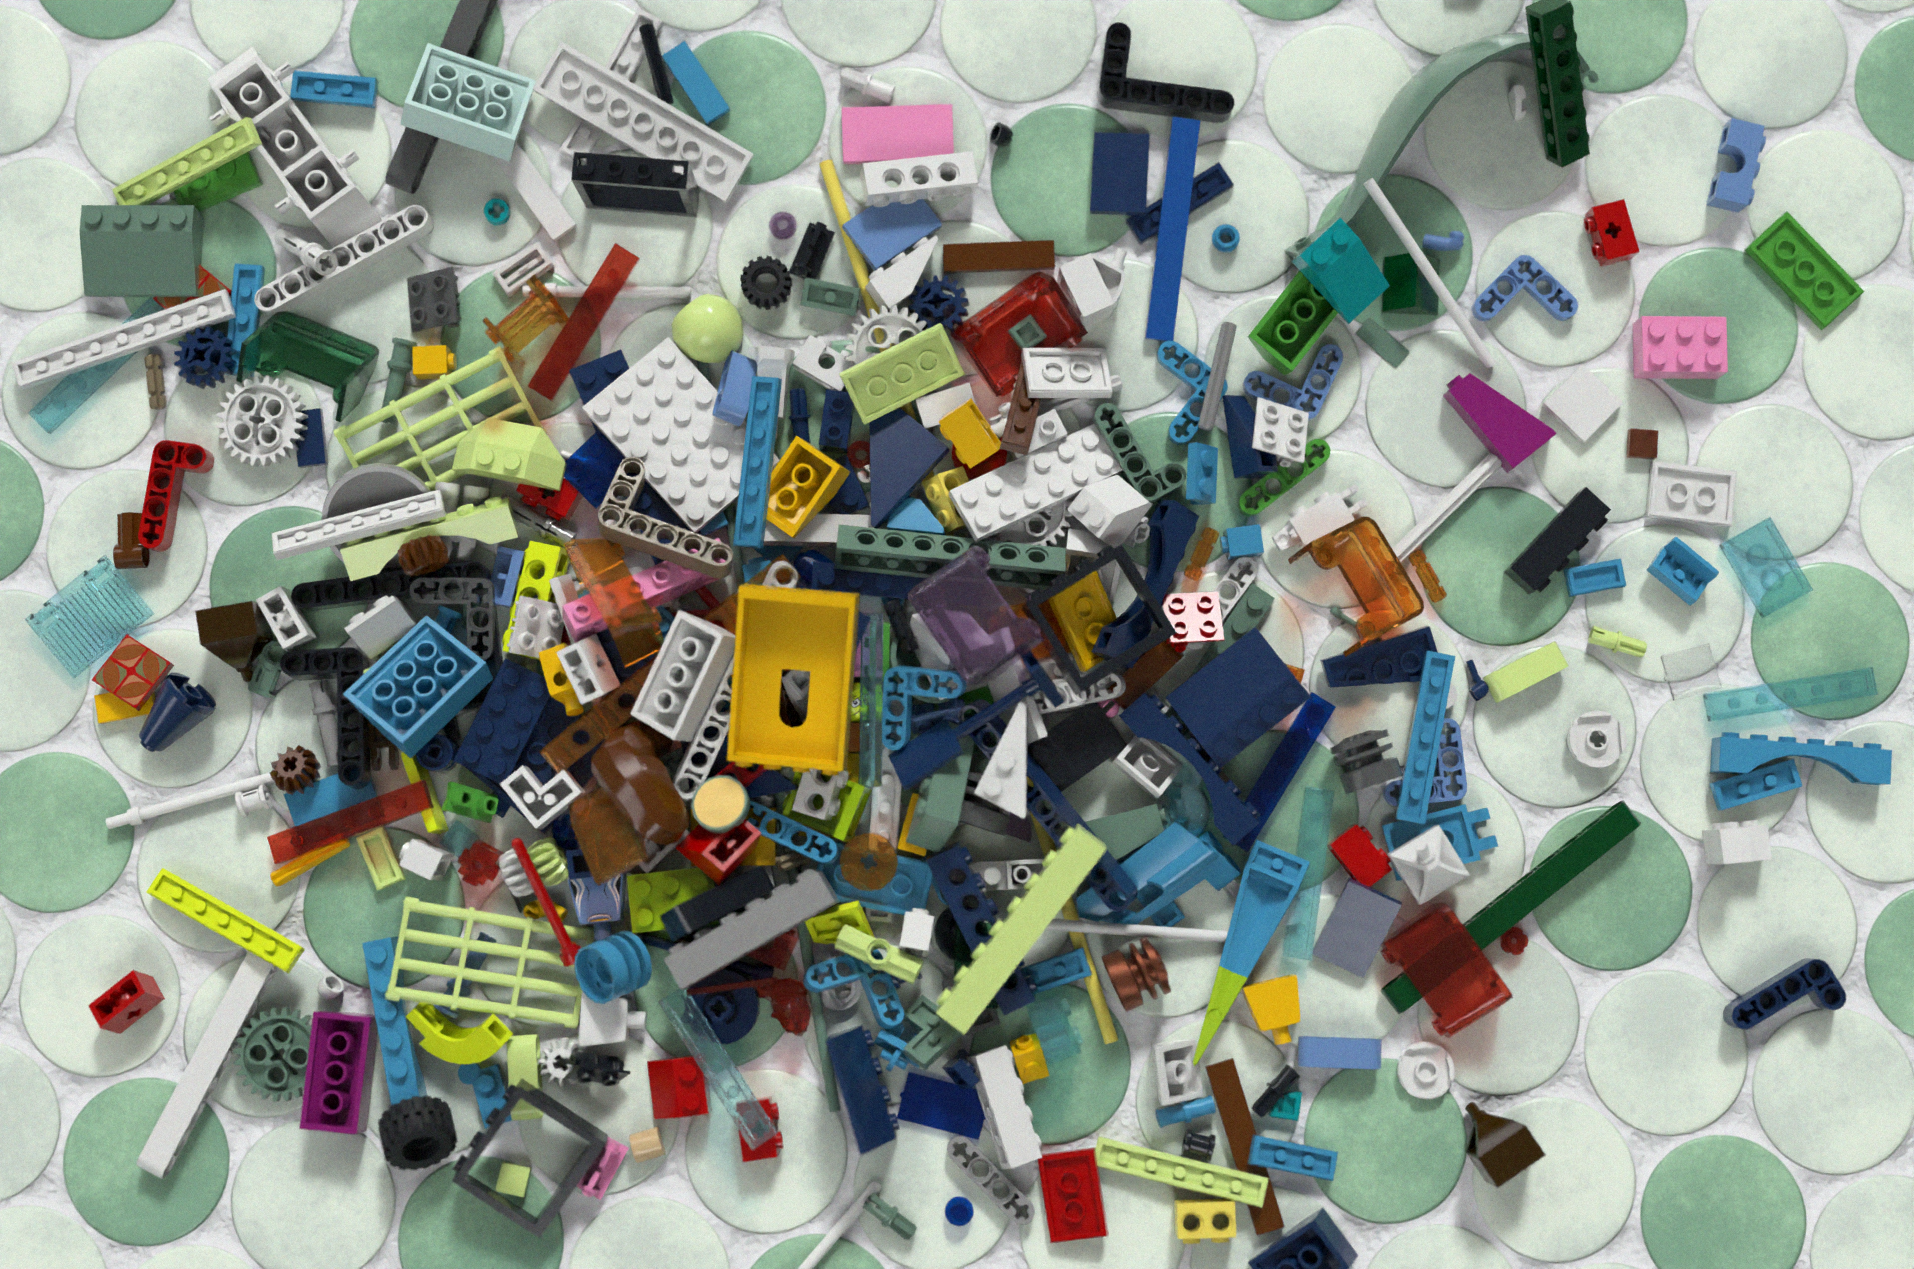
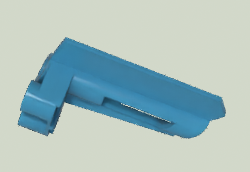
[1076,822,1242,925]

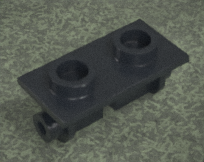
[789,221,835,279]
[565,1051,630,1086]

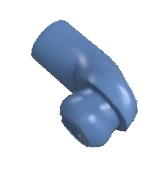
[1423,231,1464,251]

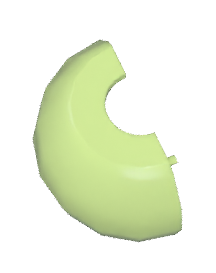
[672,294,744,363]

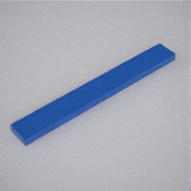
[1144,117,1201,342]

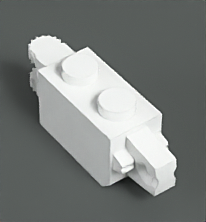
[1272,484,1368,552]

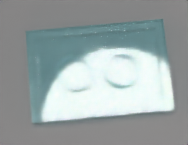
[1719,517,1813,618]

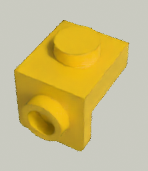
[1009,1033,1050,1084]

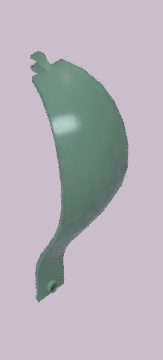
[1285,33,1599,258]

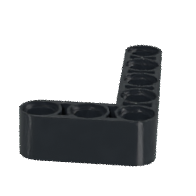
[1098,22,1235,123]
[280,647,371,789]

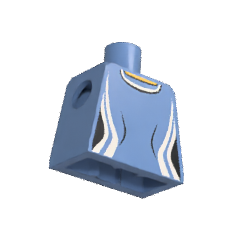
[568,873,627,940]

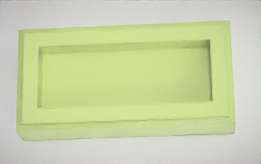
[356,827,406,891]

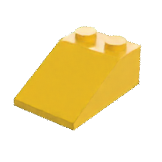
[766,436,850,538]

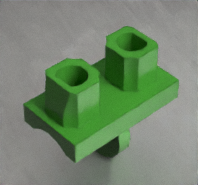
[442,782,498,823]

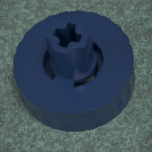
[684,968,760,1045]

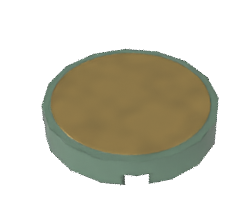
[691,775,750,833]

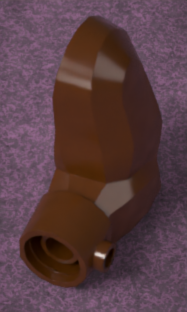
[591,720,689,845]

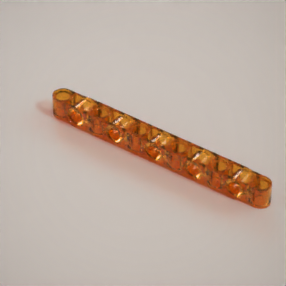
[539,554,801,774]

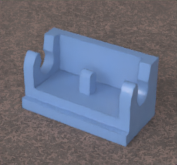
[487,546,526,608]

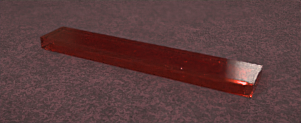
[528,243,640,402]
[267,780,434,864]

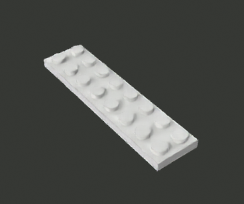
[533,42,754,203]

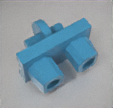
[874,1024,920,1072]

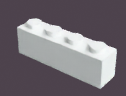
[966,1045,1042,1169]

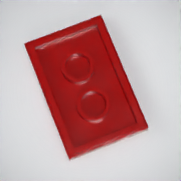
[1038,1147,1109,1243]

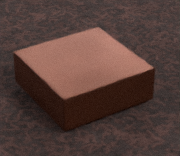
[1626,428,1658,460]

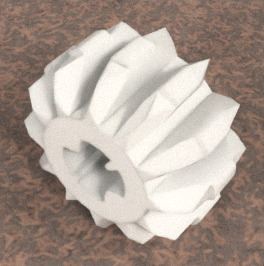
[499,849,534,897]
[538,1037,587,1087]

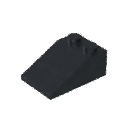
[1027,702,1127,792]

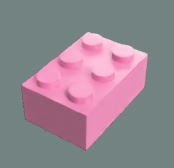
[1633,316,1728,379]

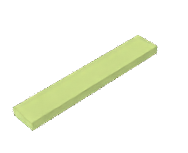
[112,117,262,205]
[1095,1136,1268,1207]

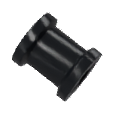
[1181,1129,1216,1161]

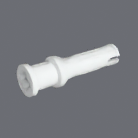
[275,228,338,276]

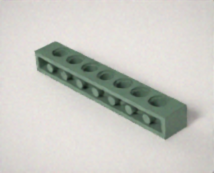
[834,525,1066,590]

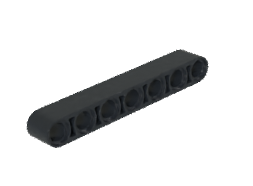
[291,561,491,611]

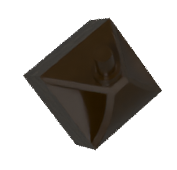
[195,601,273,682]
[1465,1102,1546,1188]

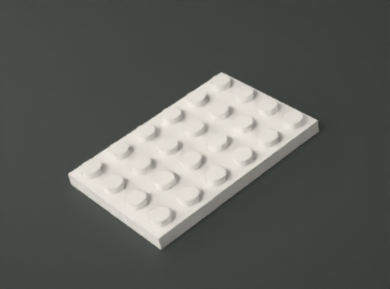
[582,337,780,533]

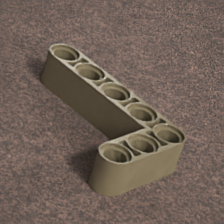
[598,457,733,579]

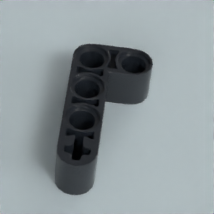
[659,865,775,942]

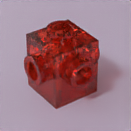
[457,839,504,887]

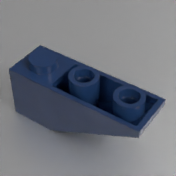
[1222,395,1278,479]

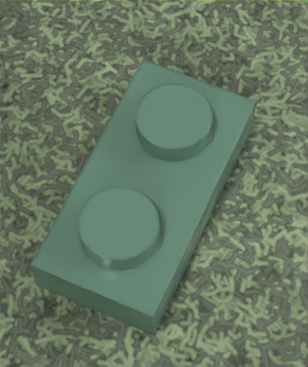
[800,277,861,316]

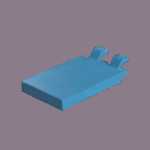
[1381,804,1498,881]

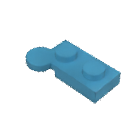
[458,1063,512,1129]

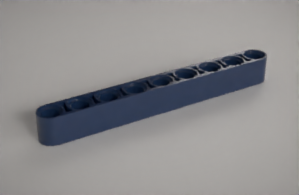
[958,699,1138,912]

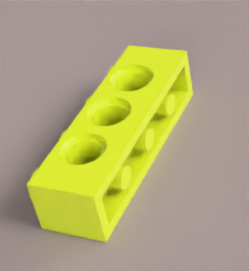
[502,541,571,660]

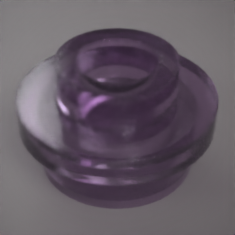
[769,212,797,240]

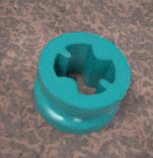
[484,198,510,226]

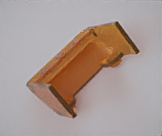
[1287,516,1424,657]
[563,538,664,668]

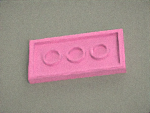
[842,104,954,164]

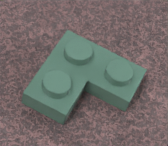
[903,995,963,1070]

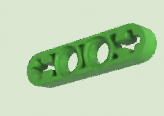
[1238,439,1331,517]

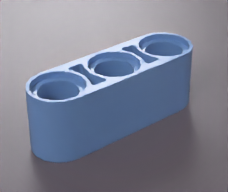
[712,351,758,426]
[1298,1036,1382,1069]

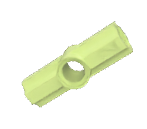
[834,924,924,984]

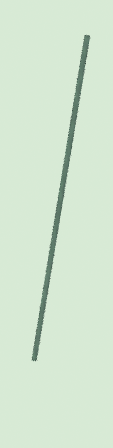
[696,360,841,1112]

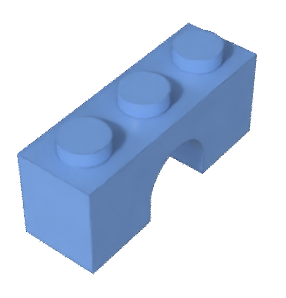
[1706,118,1766,213]

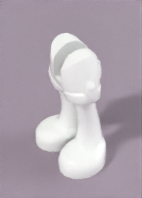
[435,482,489,563]

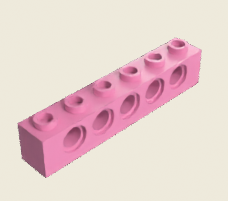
[562,538,730,643]

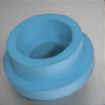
[1212,224,1240,252]

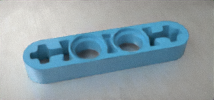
[747,801,839,865]

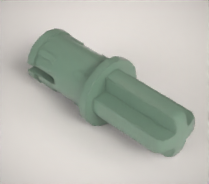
[863,1193,917,1240]

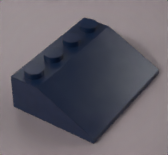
[1165,627,1311,768]
[825,1024,900,1155]

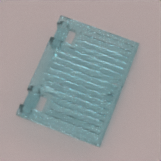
[25,555,155,679]

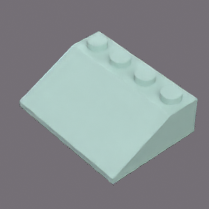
[400,43,536,162]

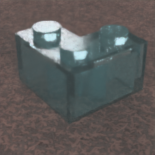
[1026,994,1084,1065]

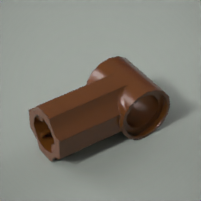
[113,512,150,569]

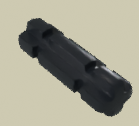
[884,599,919,655]

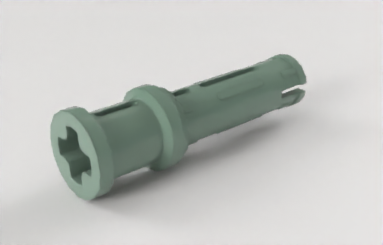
[381,338,417,425]

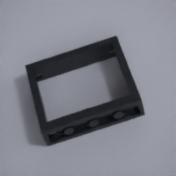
[571,152,699,217]
[1021,545,1177,696]
[452,1078,608,1238]

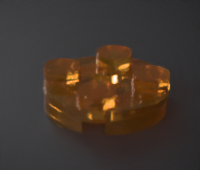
[840,832,898,891]

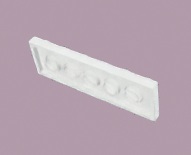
[948,424,1122,542]

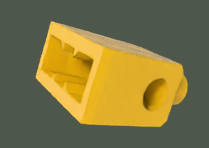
[538,643,584,716]
[1241,974,1301,1045]

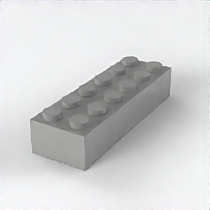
[664,869,840,990]

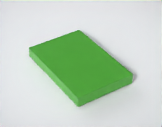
[173,151,263,212]

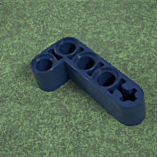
[1723,958,1846,1029]

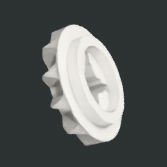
[818,964,862,1010]

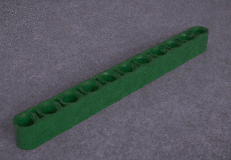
[1380,800,1641,1014]

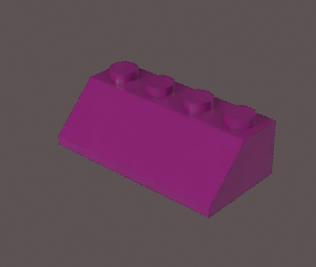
[299,1011,378,1135]

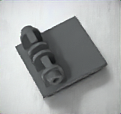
[407,267,462,333]

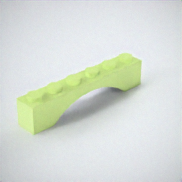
[340,497,518,581]

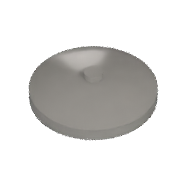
[322,463,431,573]

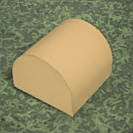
[629,1126,666,1163]

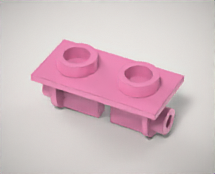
[576,1137,629,1200]

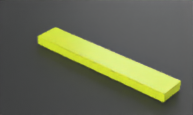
[146,868,305,974]

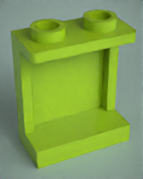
[782,772,872,843]

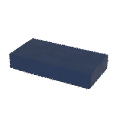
[295,408,328,468]

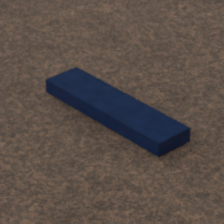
[1125,162,1234,245]

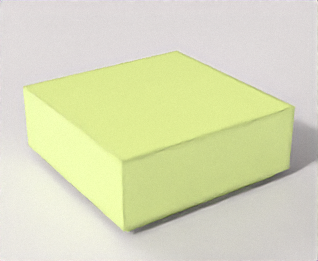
[495,1161,532,1197]

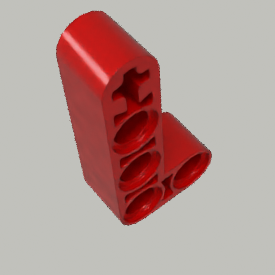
[138,440,215,552]

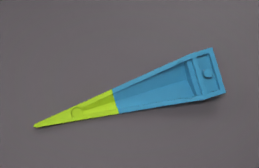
[1193,840,1310,1066]

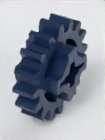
[908,275,969,333]
[174,327,237,389]

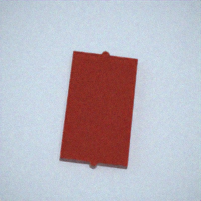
[686,976,778,995]

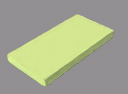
[839,323,965,425]

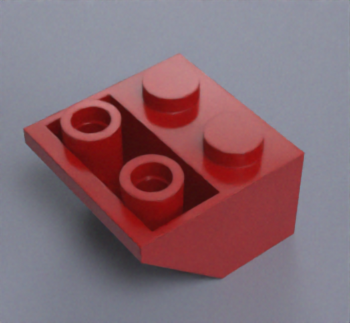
[676,819,762,885]

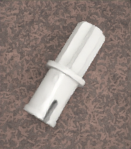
[839,67,895,103]

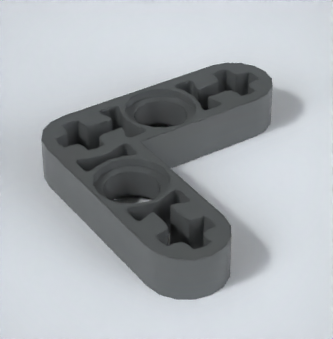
[409,577,495,660]

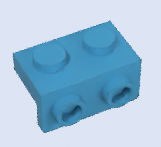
[1186,442,1218,505]
[1646,537,1719,606]

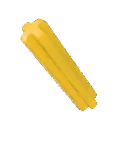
[270,833,350,886]

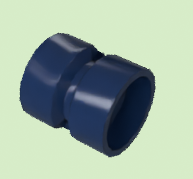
[416,734,460,772]

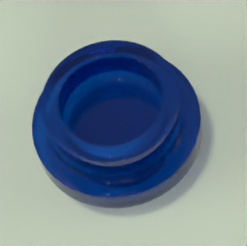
[945,1196,974,1226]

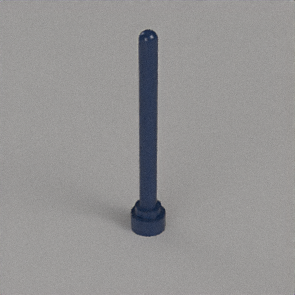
[640,933,775,987]

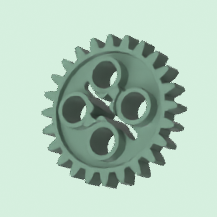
[233,1007,312,1102]

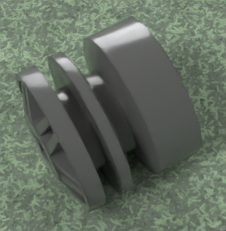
[1330,729,1403,794]
[959,772,1010,836]

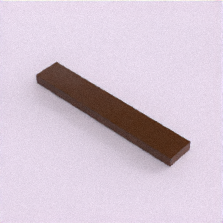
[1205,1058,1285,1236]

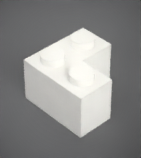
[500,766,586,830]
[1702,820,1772,864]

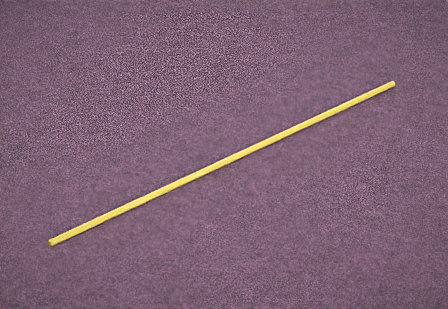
[819,160,1118,1044]

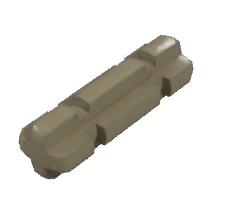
[144,354,167,410]

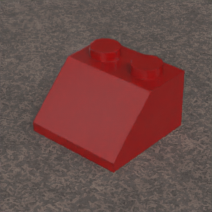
[647,1053,712,1119]

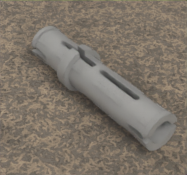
[500,493,577,549]
[309,680,338,767]

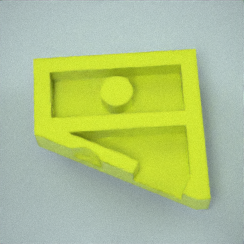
[805,900,875,944]

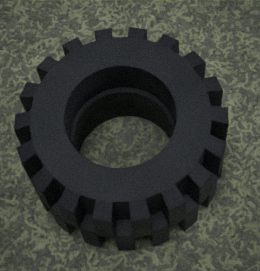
[378,1095,457,1170]

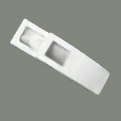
[950,859,1045,891]

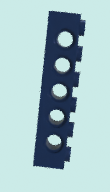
[926,842,1038,1016]

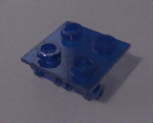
[564,430,633,509]

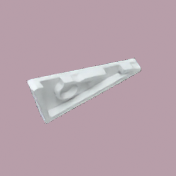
[974,702,1027,819]

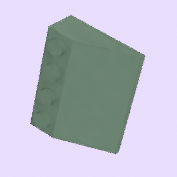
[79,205,204,297]

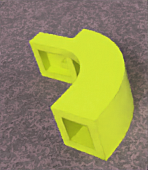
[405,1002,513,1064]

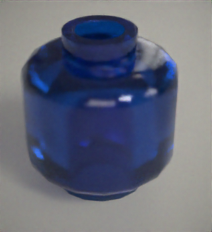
[793,549,834,589]

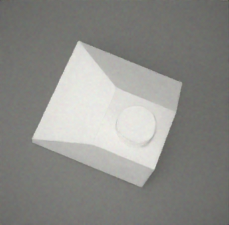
[1065,529,1121,602]

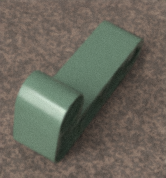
[1093,403,1187,504]

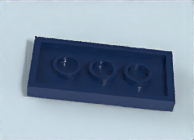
[453,658,551,783]

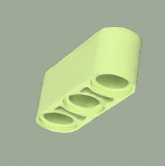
[1483,641,1569,703]
[507,1034,543,1121]

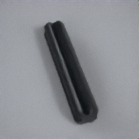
[639,23,674,105]

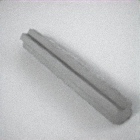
[1198,322,1237,431]

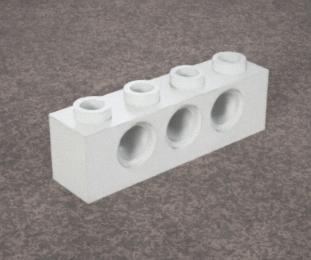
[860,152,978,207]

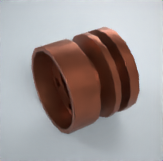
[1101,937,1171,1012]

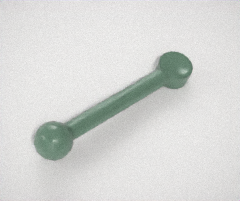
[1329,607,1382,643]

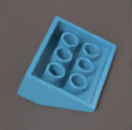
[343,615,493,758]

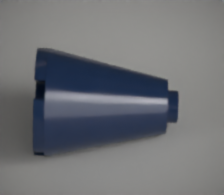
[139,673,216,752]

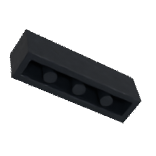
[1504,487,1611,594]

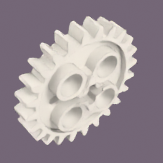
[844,305,926,369]
[216,375,308,467]
[991,500,1073,547]

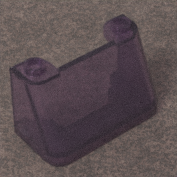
[908,546,1044,685]

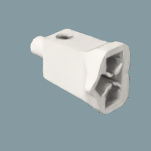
[748,347,795,439]

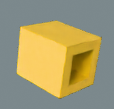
[412,345,457,380]

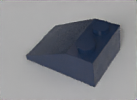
[1248,1207,1358,1269]

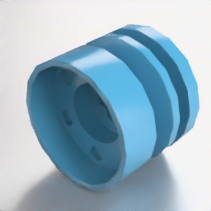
[574,930,652,1004]

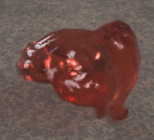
[756,978,811,1037]

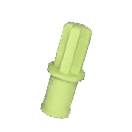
[1588,625,1647,658]

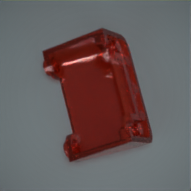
[950,272,1088,397]
[1380,903,1513,1038]

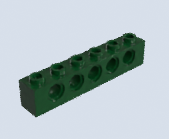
[1525,0,1590,168]

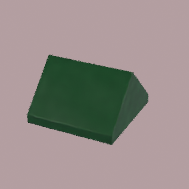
[1382,253,1440,316]

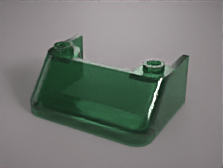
[236,311,379,422]

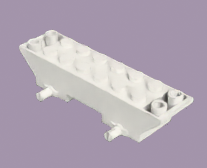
[208,47,383,248]

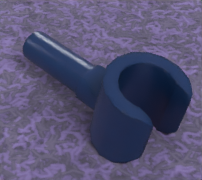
[1466,659,1488,701]

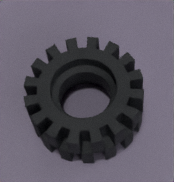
[740,256,792,310]

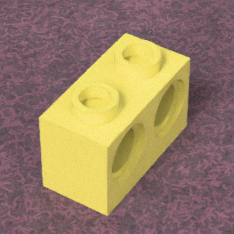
[922,466,969,534]
[1174,1198,1236,1244]

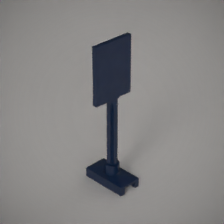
[888,650,1065,791]

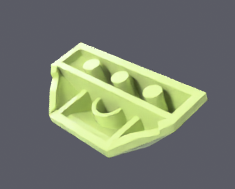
[452,418,567,491]

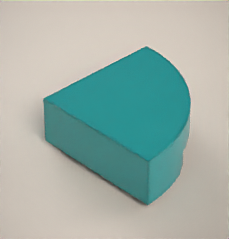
[1269,1091,1302,1121]

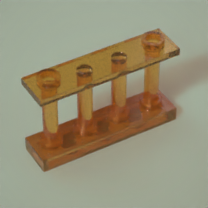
[482,275,571,366]

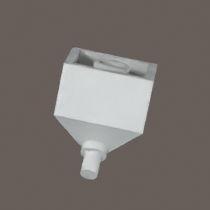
[1057,248,1127,330]
[1387,825,1470,905]

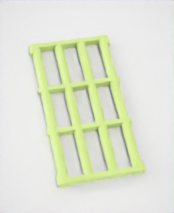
[333,346,547,491]
[385,897,594,1029]

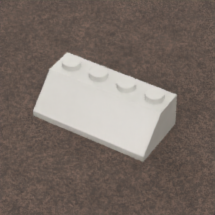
[631,610,736,742]

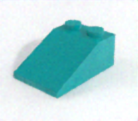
[1292,217,1390,324]

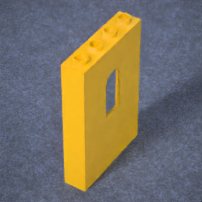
[727,584,860,775]

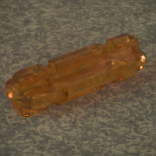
[1184,527,1219,581]
[1408,549,1447,603]

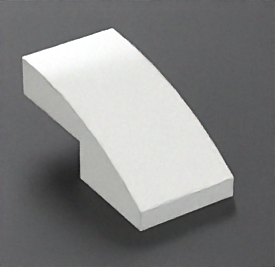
[782,670,810,722]

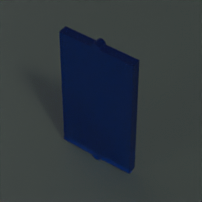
[897,1072,986,1140]

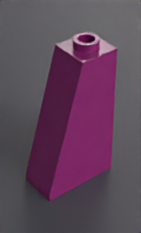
[1443,373,1557,473]

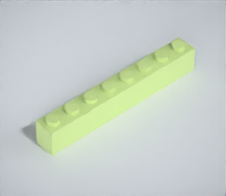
[936,824,1107,1034]

